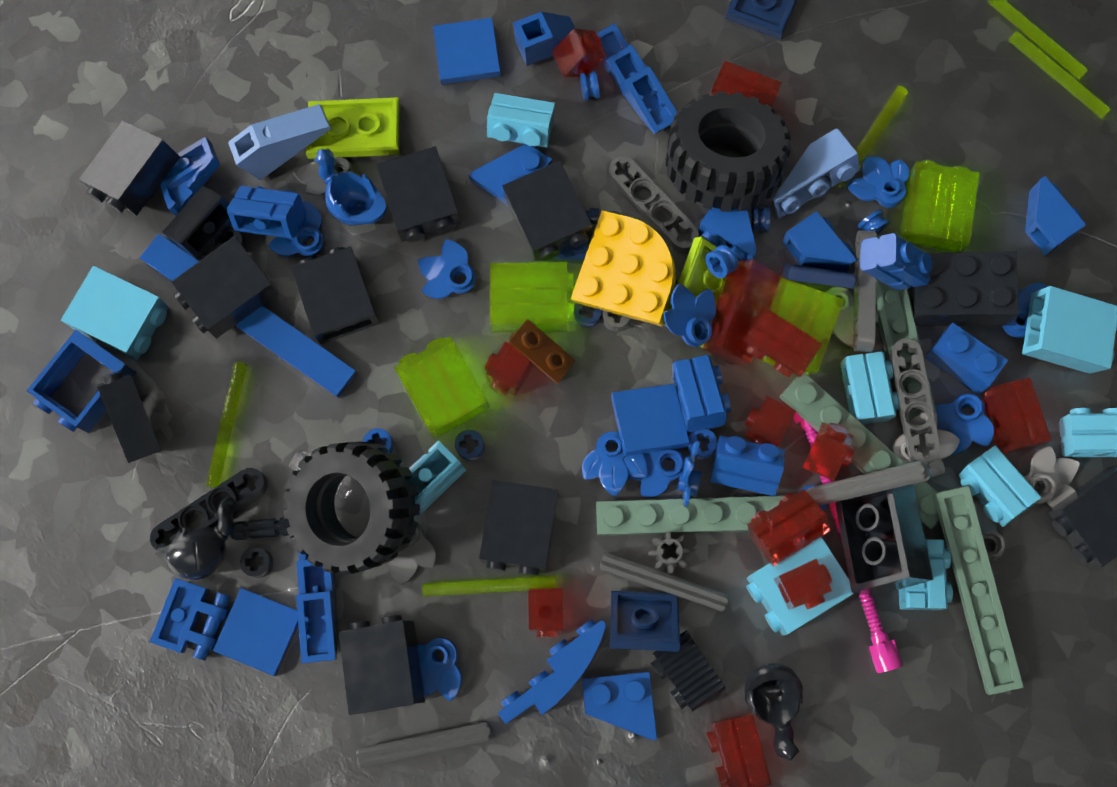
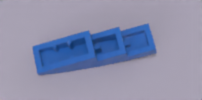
[588,23,677,135]
[296,551,337,663]

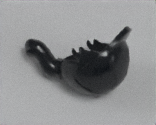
[156,497,236,580]
[744,663,803,761]

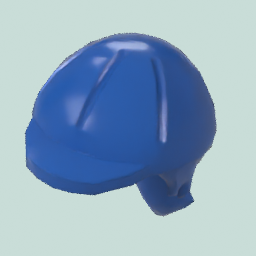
[315,149,387,226]

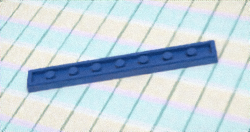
[139,234,357,399]

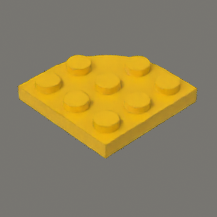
[571,210,676,326]

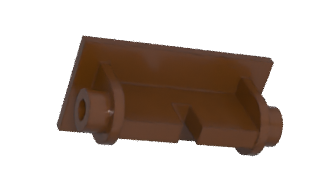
[509,318,576,384]

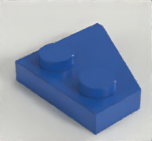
[160,137,220,216]
[468,144,552,205]
[582,672,657,740]

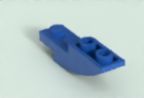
[498,619,606,724]

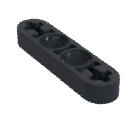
[150,468,268,550]

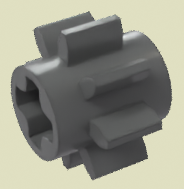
[648,531,690,574]

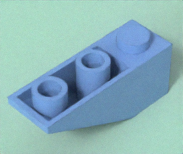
[228,104,331,180]
[773,128,860,219]

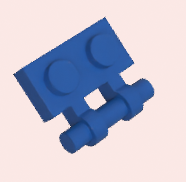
[150,578,230,661]

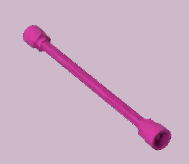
[790,408,903,673]

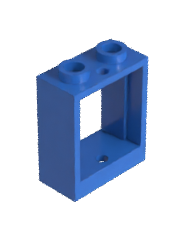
[26,329,136,433]

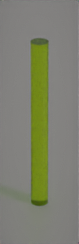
[987,0,1088,79]
[1008,31,1111,119]
[836,86,908,189]
[206,362,247,489]
[422,576,556,597]

